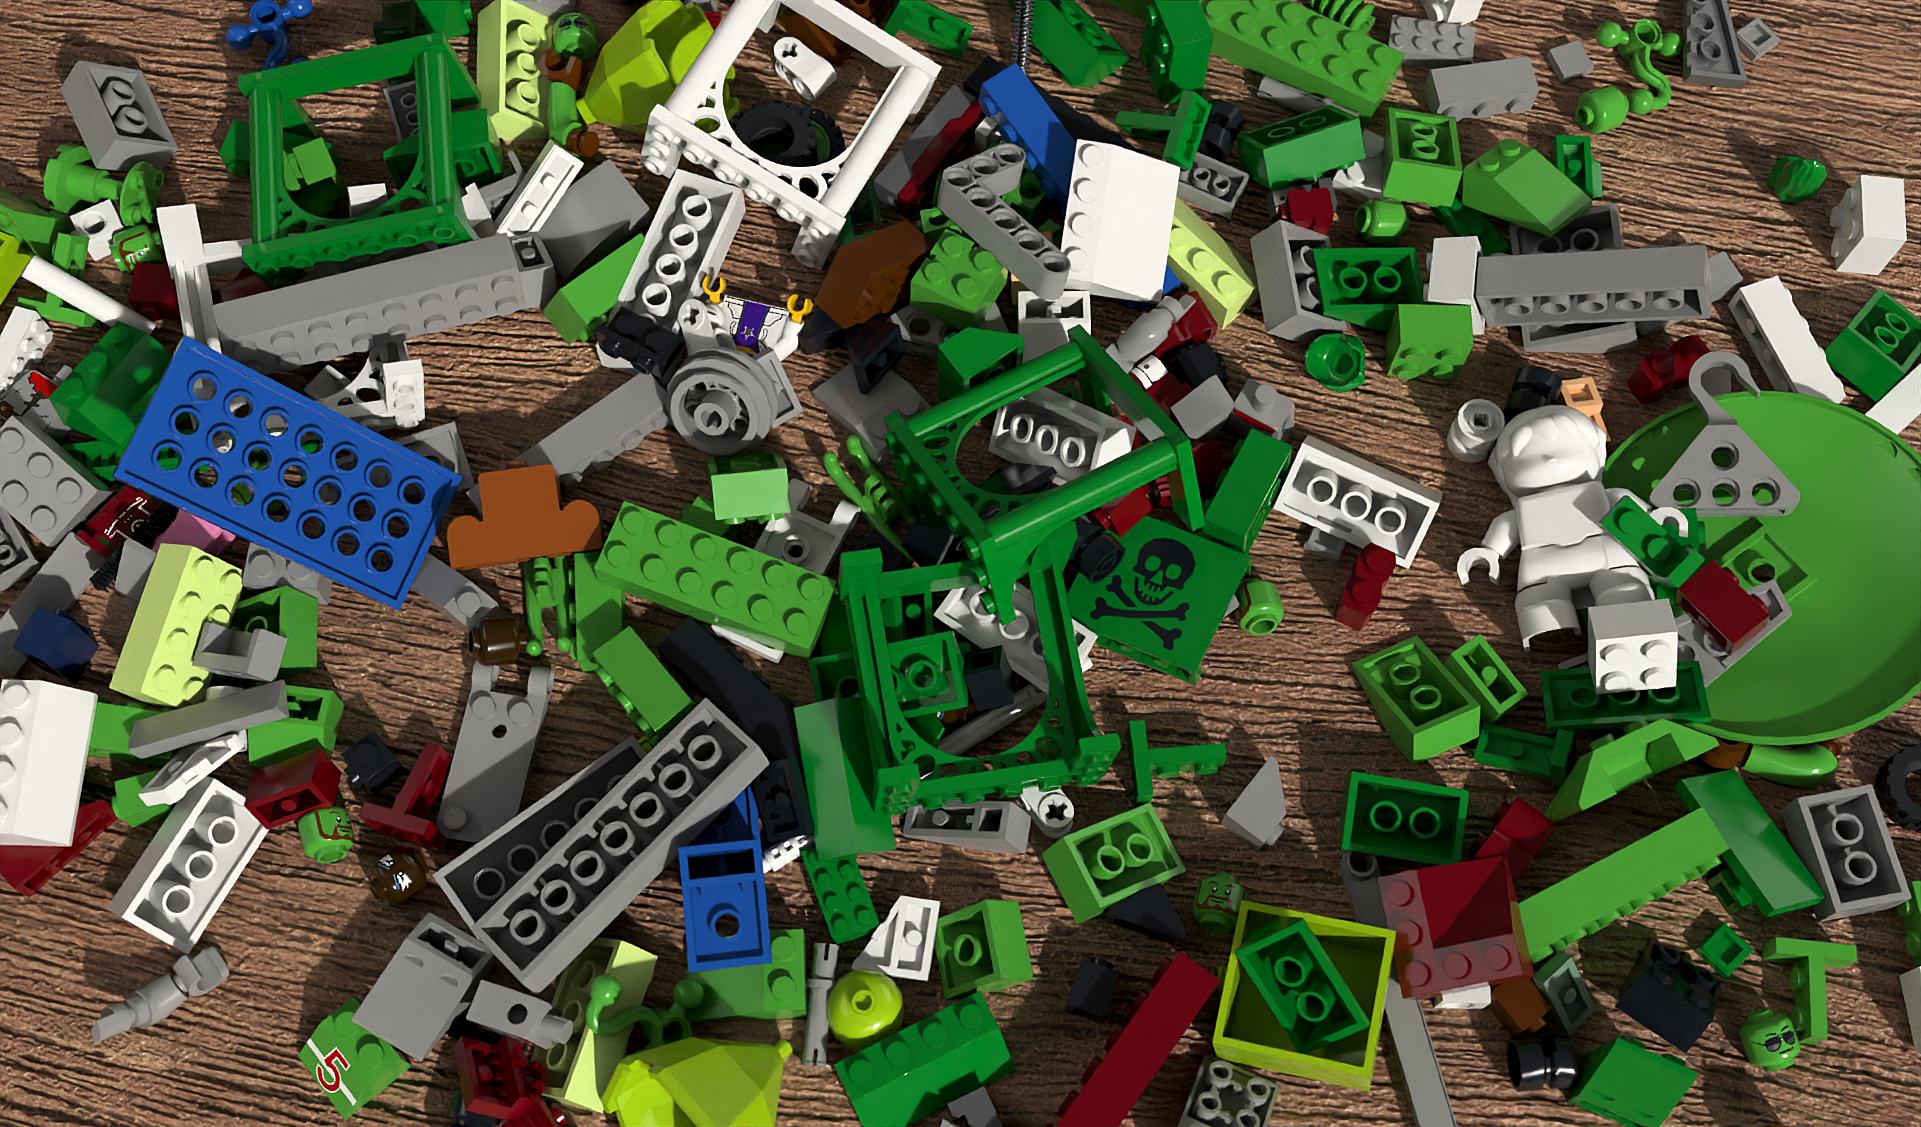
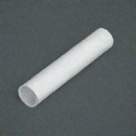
[22,255,156,335]

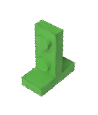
[17,233,102,328]
[1762,937,1857,1044]

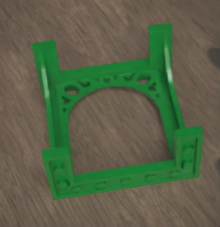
[238,31,481,290]
[883,324,1205,626]
[837,521,1121,816]

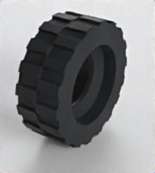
[1875,743,1921,833]

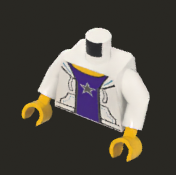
[702,276,813,362]

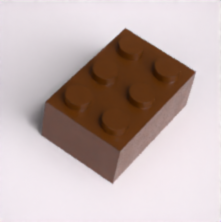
[814,220,935,329]

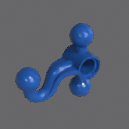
[225,0,313,71]

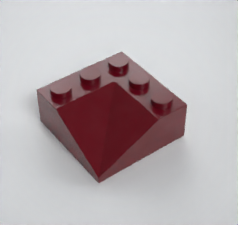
[1377,856,1535,1000]

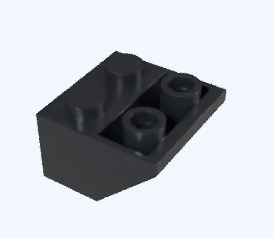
[1615,938,1721,1053]

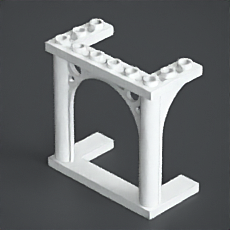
[640,0,942,271]
[156,183,425,453]

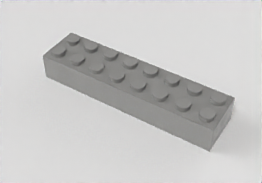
[211,233,525,375]
[470,697,770,996]

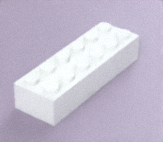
[596,169,746,386]

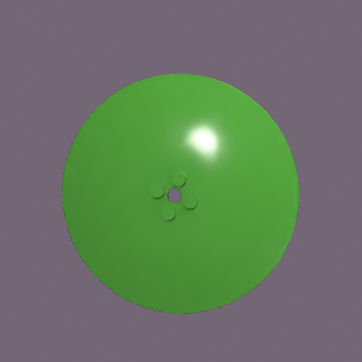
[1579,391,1921,745]

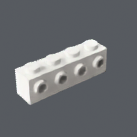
[1728,275,1846,404]

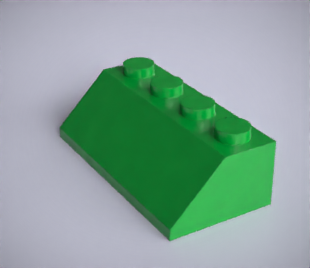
[834,991,1016,1127]

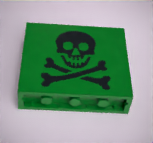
[1067,515,1251,686]

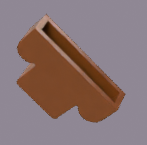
[447,461,605,571]

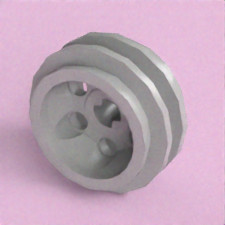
[666,346,779,457]

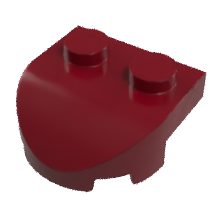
[453,1035,547,1120]

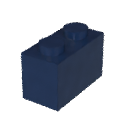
[13,606,99,685]

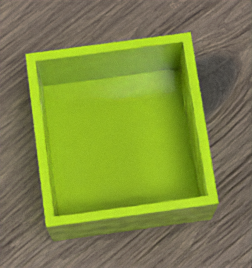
[1212,900,1396,1092]

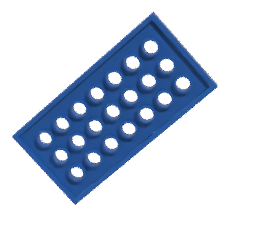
[111,335,462,610]

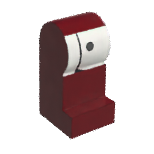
[1128,355,1193,422]

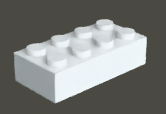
[0,306,54,395]

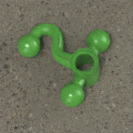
[1595,19,1683,115]
[585,974,704,1055]

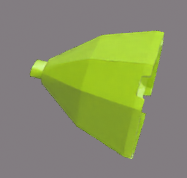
[576,0,740,136]
[601,1037,792,1127]

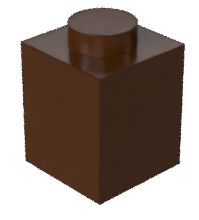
[1487,978,1553,1038]

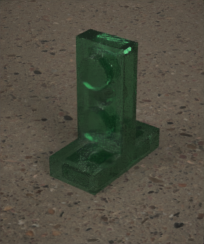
[373,0,419,86]

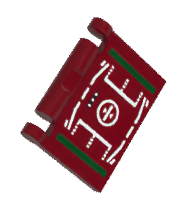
[74,485,179,560]

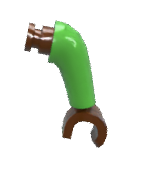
[539,48,600,158]
[1699,736,1843,788]

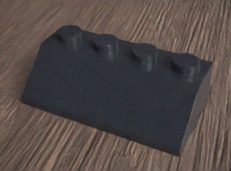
[901,463,1057,567]

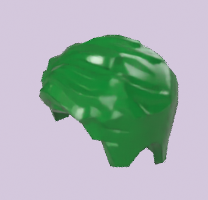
[1304,333,1366,393]

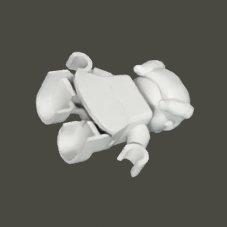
[1457,405,1688,652]

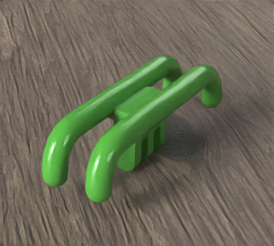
[823,435,917,565]
[524,556,573,656]

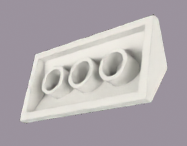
[934,581,1098,694]

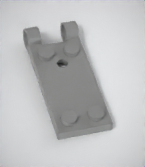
[435,659,555,845]

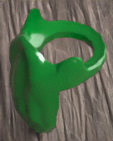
[1766,156,1827,203]

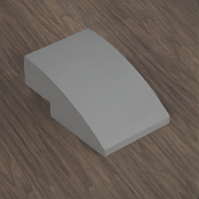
[538,159,652,283]

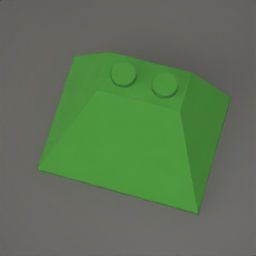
[1543,718,1719,823]

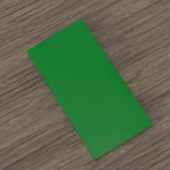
[1674,769,1827,917]

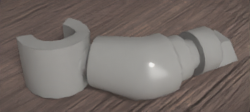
[1105,294,1196,374]
[92,946,229,1043]

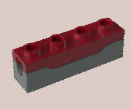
[874,84,986,220]

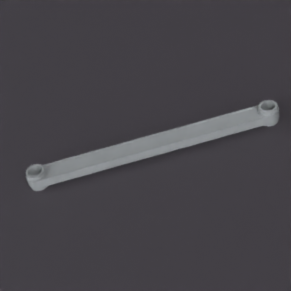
[1340,851,1458,1127]

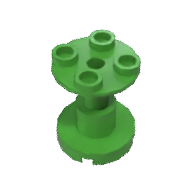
[44,143,164,229]

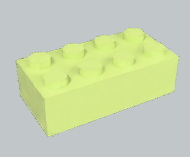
[109,543,244,709]

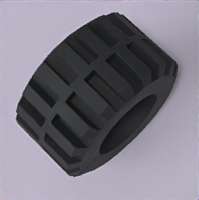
[728,100,818,188]

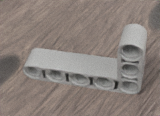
[936,143,1071,300]

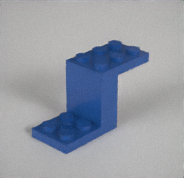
[678,783,772,973]

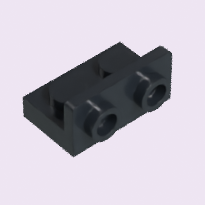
[595,306,685,379]
[751,755,815,843]

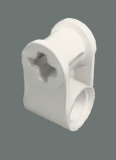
[774,37,837,102]
[678,299,736,357]
[1014,787,1074,839]

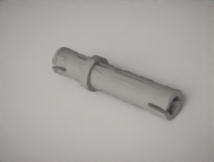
[1257,75,1360,117]
[800,943,839,1068]

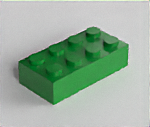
[801,846,880,946]

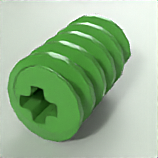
[1305,0,1376,35]

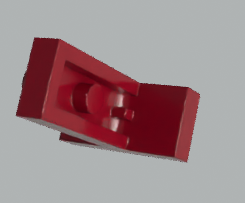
[358,741,453,851]

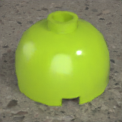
[826,968,905,1051]

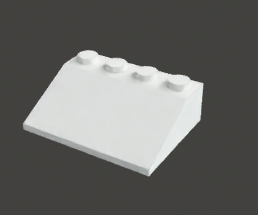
[1060,139,1180,304]

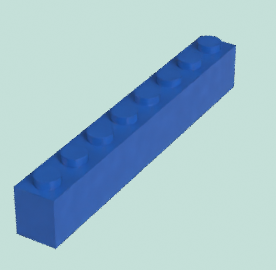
[978,63,1181,313]

